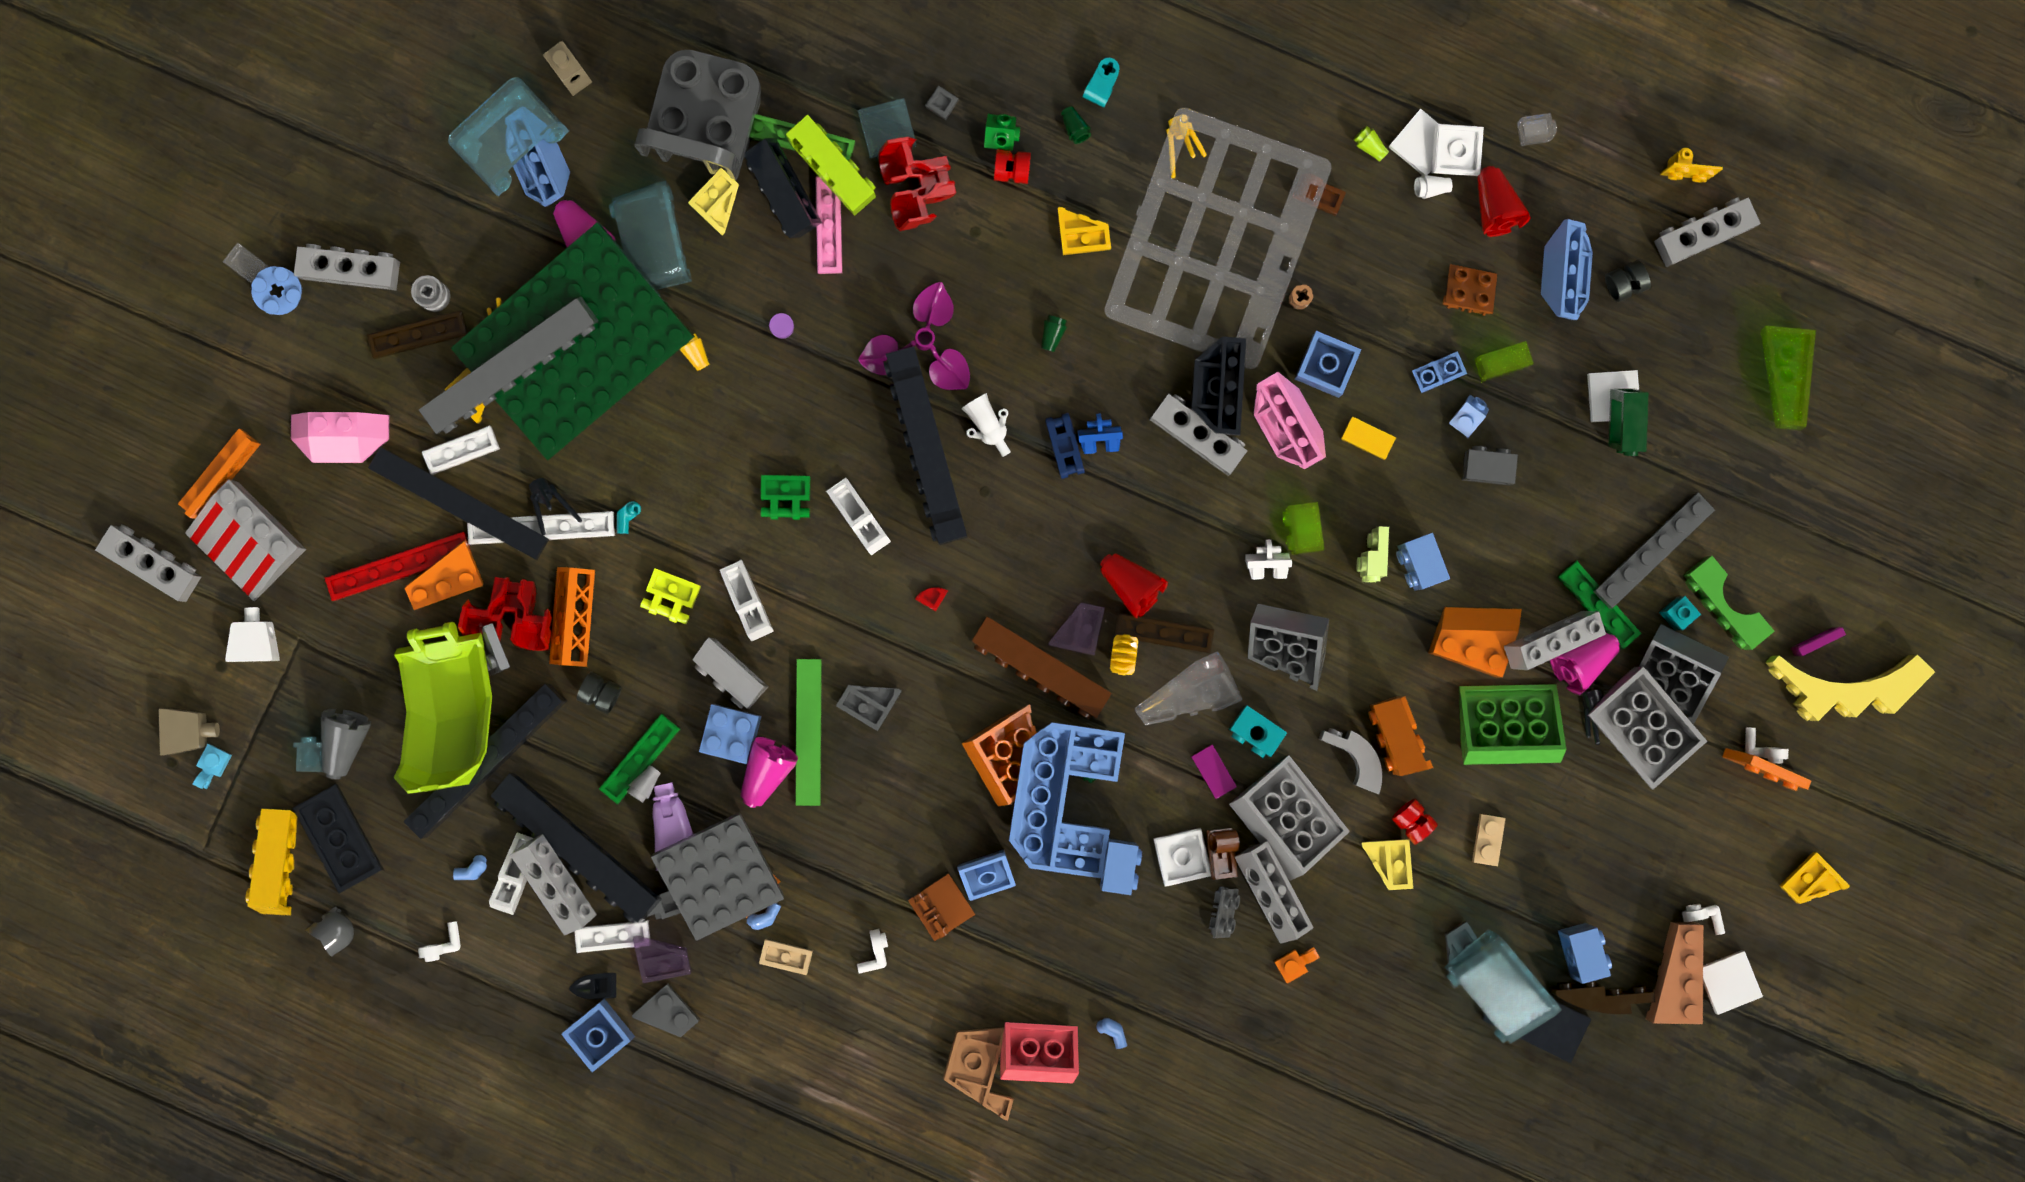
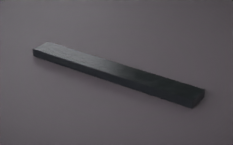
[368,447,549,560]

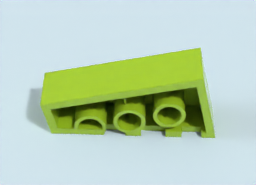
[786,115,876,216]

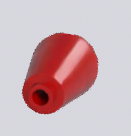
[1477,166,1531,237]
[1100,553,1168,618]

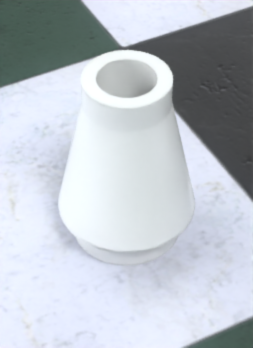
[1414,175,1452,199]

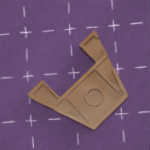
[943,1027,1014,1121]

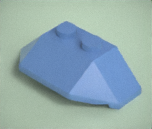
[506,107,570,207]
[1541,219,1593,320]

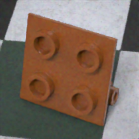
[1442,264,1497,316]
[908,874,975,941]

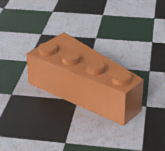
[1646,922,1703,1024]

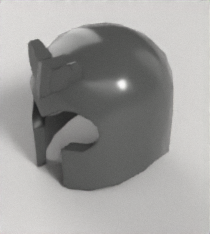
[305,907,354,957]

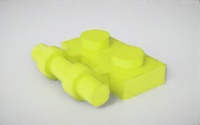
[640,568,701,624]

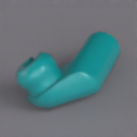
[616,501,641,534]

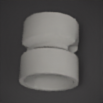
[411,275,451,312]

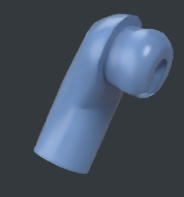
[747,903,781,930]

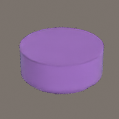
[769,313,794,339]

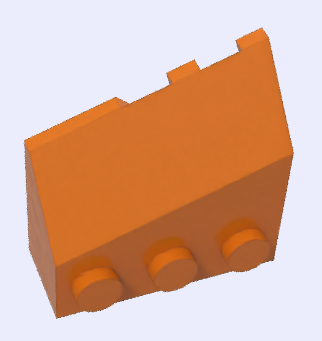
[1428,607,1522,678]
[1368,696,1433,776]
[962,704,1036,806]

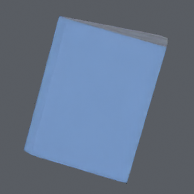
[957,850,1016,901]

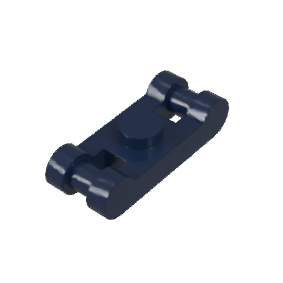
[1045,413,1085,479]

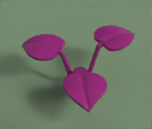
[858,282,970,390]

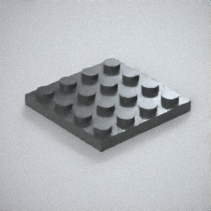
[651,812,784,941]

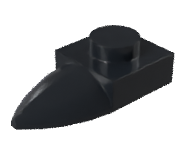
[569,973,616,1000]

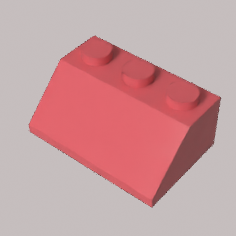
[1000,1022,1079,1083]

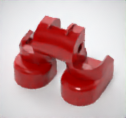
[878,137,956,231]
[458,577,552,651]

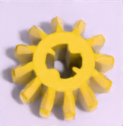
[1110,634,1138,675]

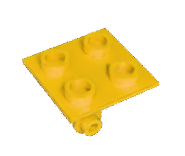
[1661,148,1723,183]

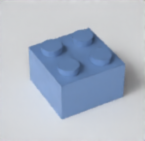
[1294,331,1361,398]
[1396,533,1450,591]
[699,704,762,764]
[1100,839,1142,895]
[1558,923,1612,984]
[561,999,635,1072]

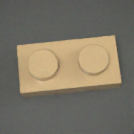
[1472,814,1506,866]
[759,939,813,975]

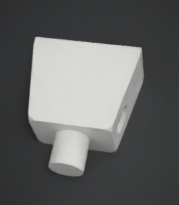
[225,607,279,662]

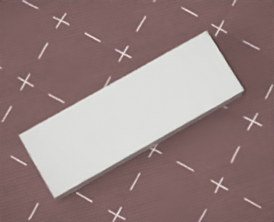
[422,426,500,475]
[574,920,651,953]

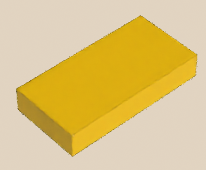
[1341,417,1396,460]

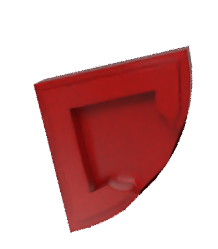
[915,587,948,612]

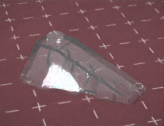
[1135,651,1242,725]

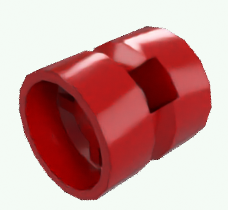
[994,149,1031,184]
[1391,798,1438,845]

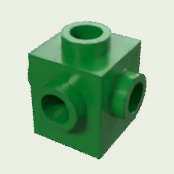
[984,114,1020,151]

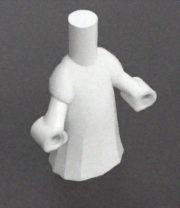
[962,393,1011,457]

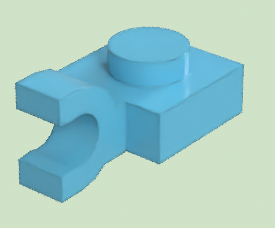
[192,744,232,789]

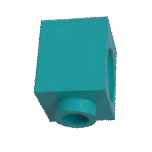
[1659,596,1701,631]

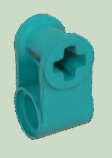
[1083,58,1120,107]

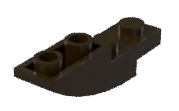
[1550,980,1655,1014]

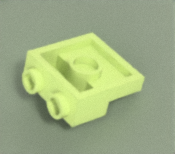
[1356,526,1389,582]

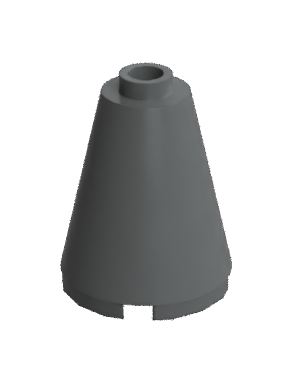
[321,709,371,779]

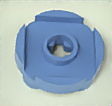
[251,266,302,315]

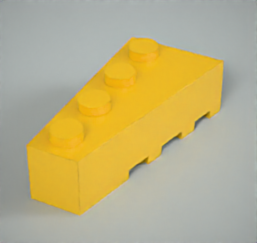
[245,809,297,915]

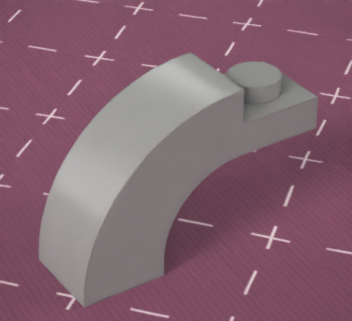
[1318,728,1382,794]

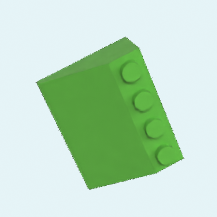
[1459,684,1566,765]

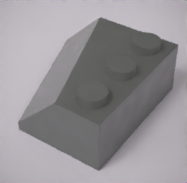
[1248,604,1329,691]
[1639,624,1729,724]

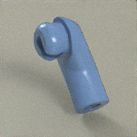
[453,855,487,880]
[1096,1018,1127,1049]

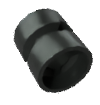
[1605,260,1651,303]
[576,672,622,715]

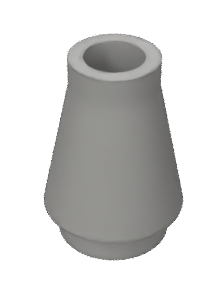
[627,765,661,803]

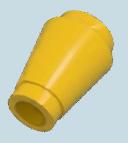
[680,333,710,371]

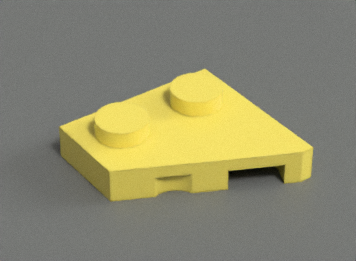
[688,168,739,236]
[1362,839,1413,890]

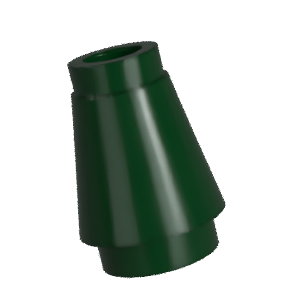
[1061,106,1091,144]
[1041,315,1067,352]

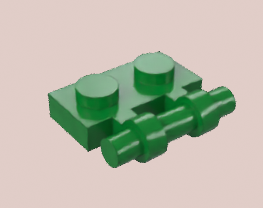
[761,475,811,520]

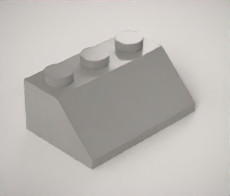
[693,637,769,709]

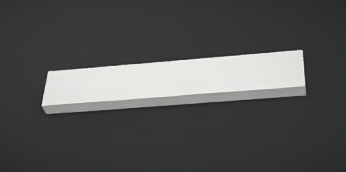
[467,511,615,545]

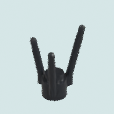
[529,478,582,536]
[1582,690,1605,745]

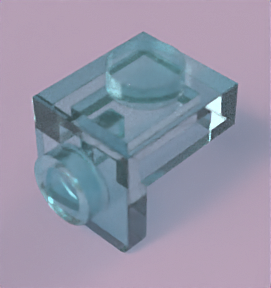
[293,737,323,772]

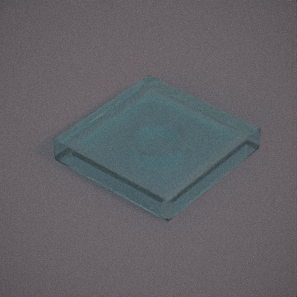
[858,98,917,158]

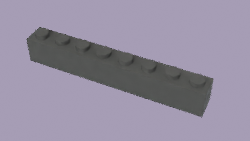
[419,297,599,434]

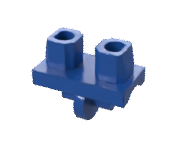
[1077,413,1123,454]

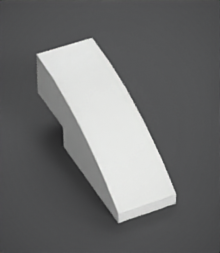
[826,478,891,555]
[720,560,774,641]
[489,833,533,915]

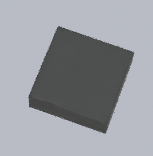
[925,86,959,120]

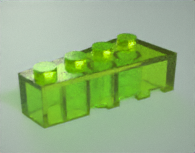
[1760,326,1816,430]

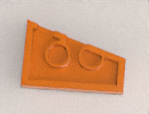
[405,539,484,610]
[1722,748,1811,791]

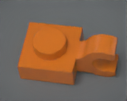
[1274,947,1320,983]

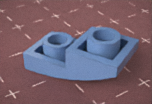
[1412,351,1467,393]

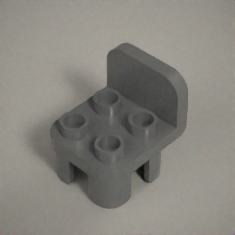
[634,50,761,180]

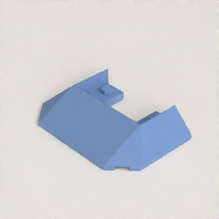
[1009,722,1125,878]

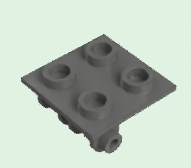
[1209,886,1240,938]

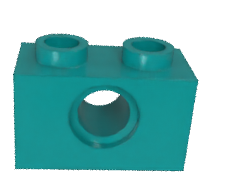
[1229,705,1287,758]

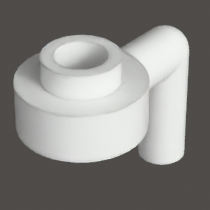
[1745,727,1789,764]
[1682,904,1725,935]
[418,921,461,962]
[857,929,888,973]

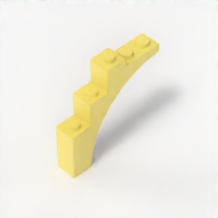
[1765,655,1935,721]

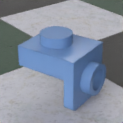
[1449,395,1489,438]

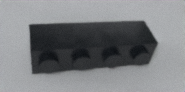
[744,138,822,238]

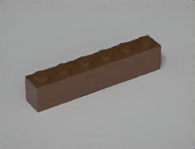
[972,617,1112,720]

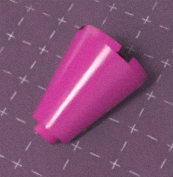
[553,200,616,248]
[1550,633,1620,695]
[740,737,798,808]

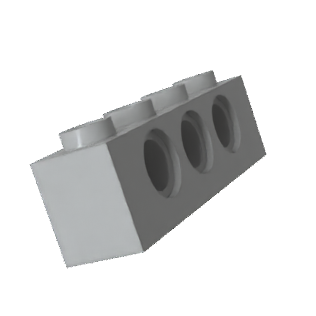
[1654,197,1761,267]
[294,244,400,291]
[1150,394,1247,476]
[95,524,201,602]
[1504,611,1606,670]
[510,834,597,935]
[1235,841,1314,943]

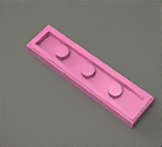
[816,176,842,274]

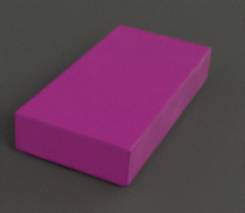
[1791,627,1846,656]
[1191,745,1237,799]

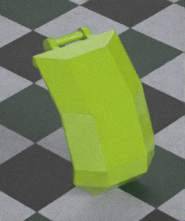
[394,622,492,794]

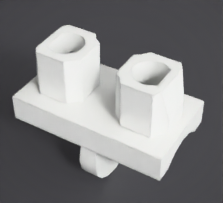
[1245,540,1292,580]

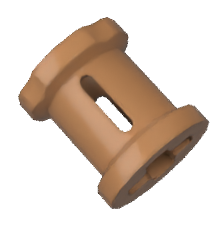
[1289,285,1313,310]

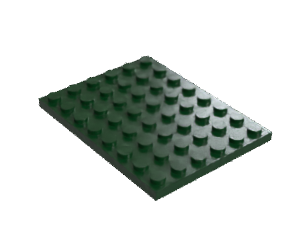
[451,222,695,461]

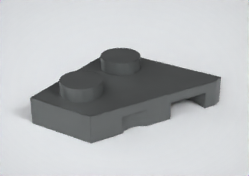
[836,685,902,731]

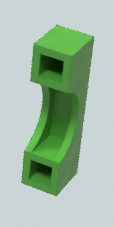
[1683,556,1775,650]

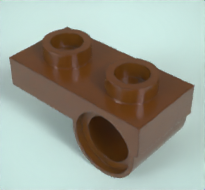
[1291,173,1346,216]
[1206,828,1240,880]

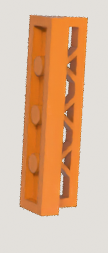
[178,428,260,519]
[549,567,595,667]

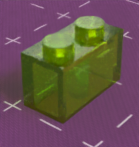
[1474,341,1534,382]
[1283,502,1324,555]

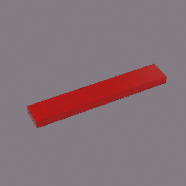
[325,532,472,601]

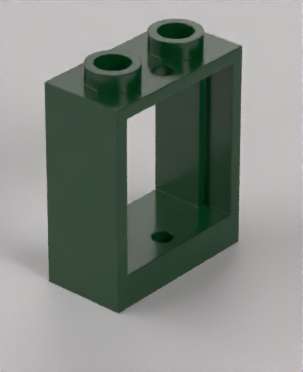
[1608,388,1649,456]

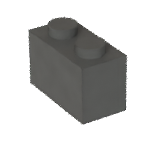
[1462,446,1518,485]

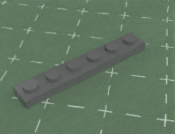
[1593,492,1715,609]

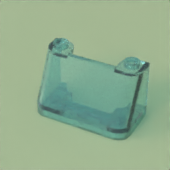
[448,77,569,196]
[609,181,692,289]
[1445,929,1562,1044]

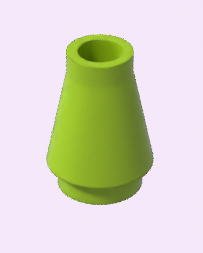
[1353,126,1389,162]

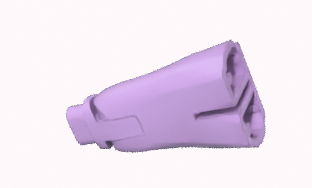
[652,783,693,871]

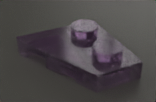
[1049,603,1105,655]
[633,935,692,983]

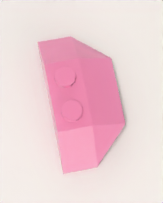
[1254,372,1326,469]
[291,412,389,463]

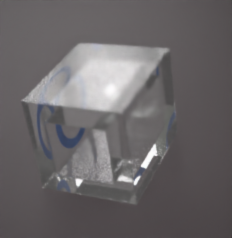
[1517,113,1557,146]

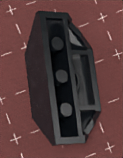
[1191,336,1246,436]

